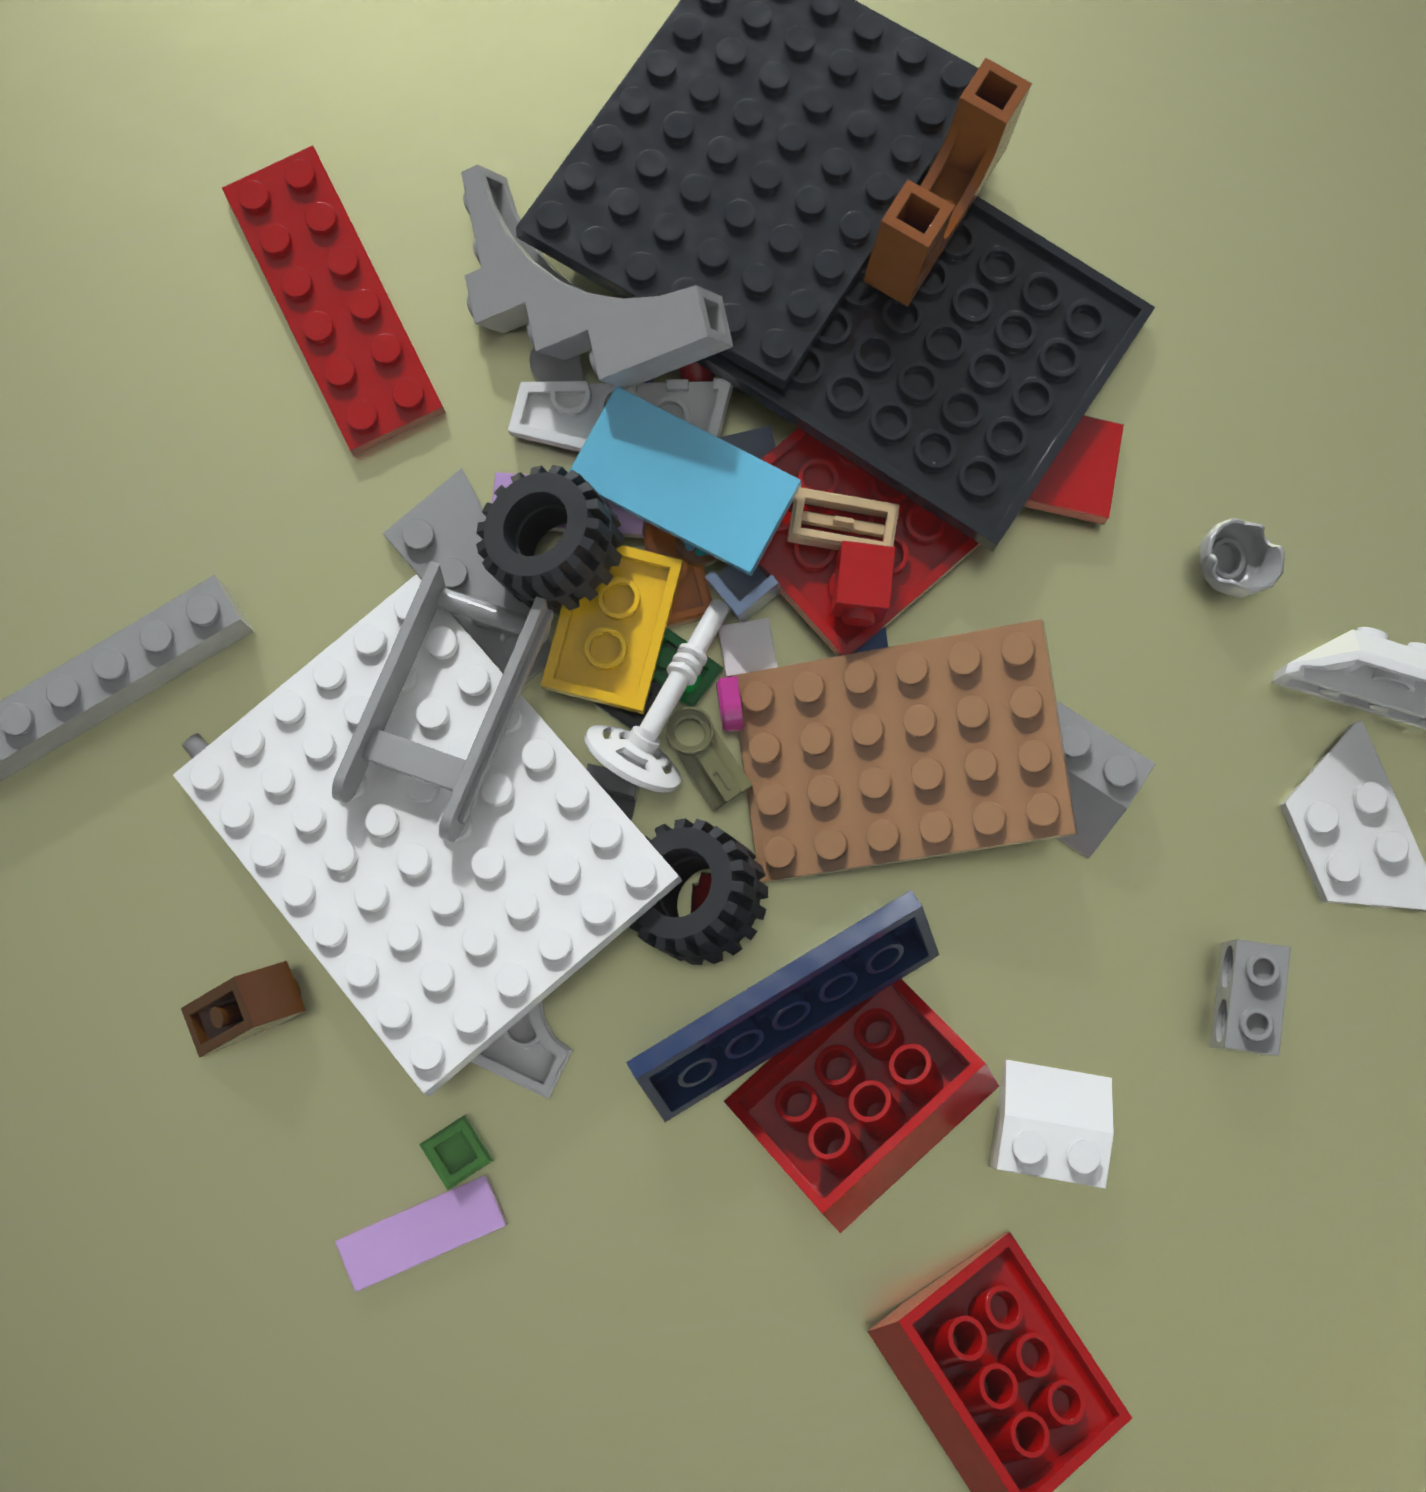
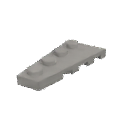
[383,468,551,686]

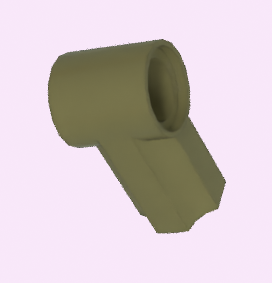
[666,707,752,811]

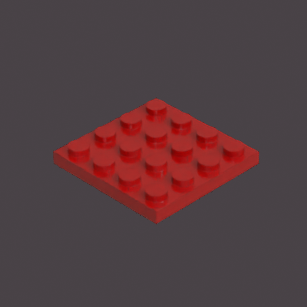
[757,428,981,656]

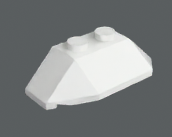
[1271,627,1426,730]

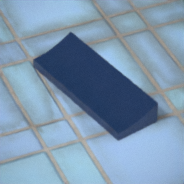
[626,890,940,1122]

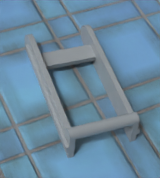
[332,561,554,842]

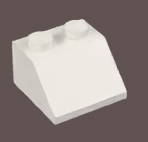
[988,1060,1114,1189]

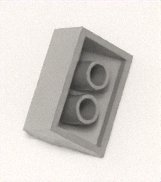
[1056,701,1155,859]

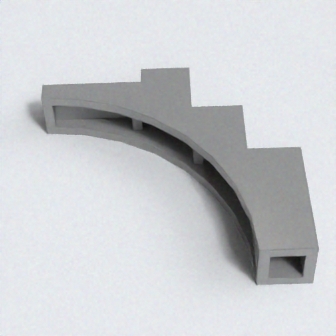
[461,164,733,389]

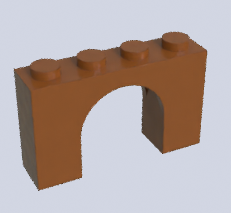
[863,57,1032,307]

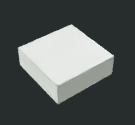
[718,617,778,677]

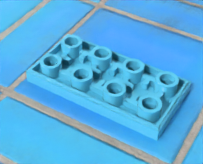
[568,386,802,576]

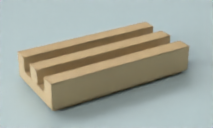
[787,487,899,550]

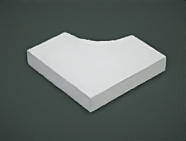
[471,1000,573,1099]

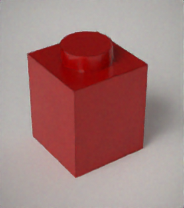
[830,540,895,627]

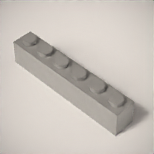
[0,575,254,782]

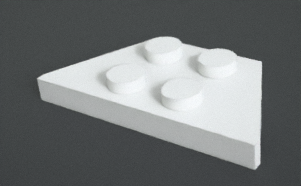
[1280,720,1426,912]

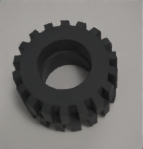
[476,465,624,613]
[629,819,768,965]

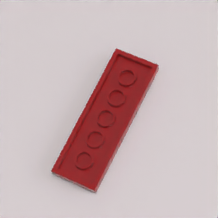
[222,145,446,456]

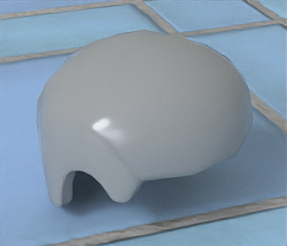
[1199,518,1285,598]

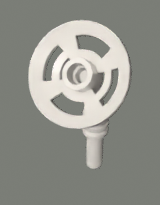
[584,599,730,793]

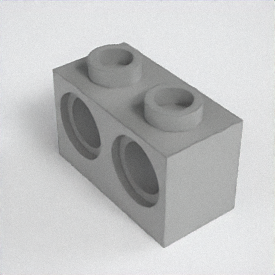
[1210,939,1291,1056]

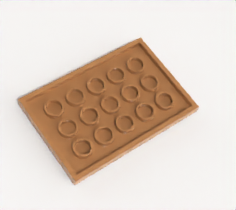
[731,619,1078,883]

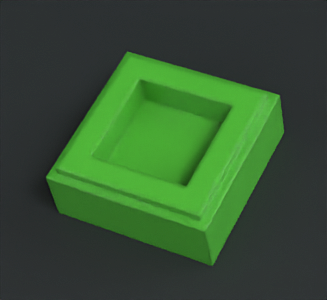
[419,1114,495,1190]

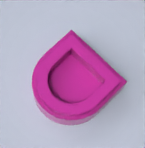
[716,676,744,732]

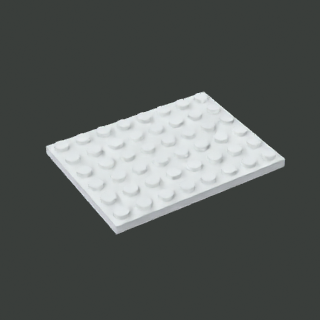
[173,574,682,1097]

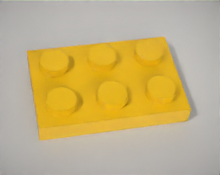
[541,545,683,714]

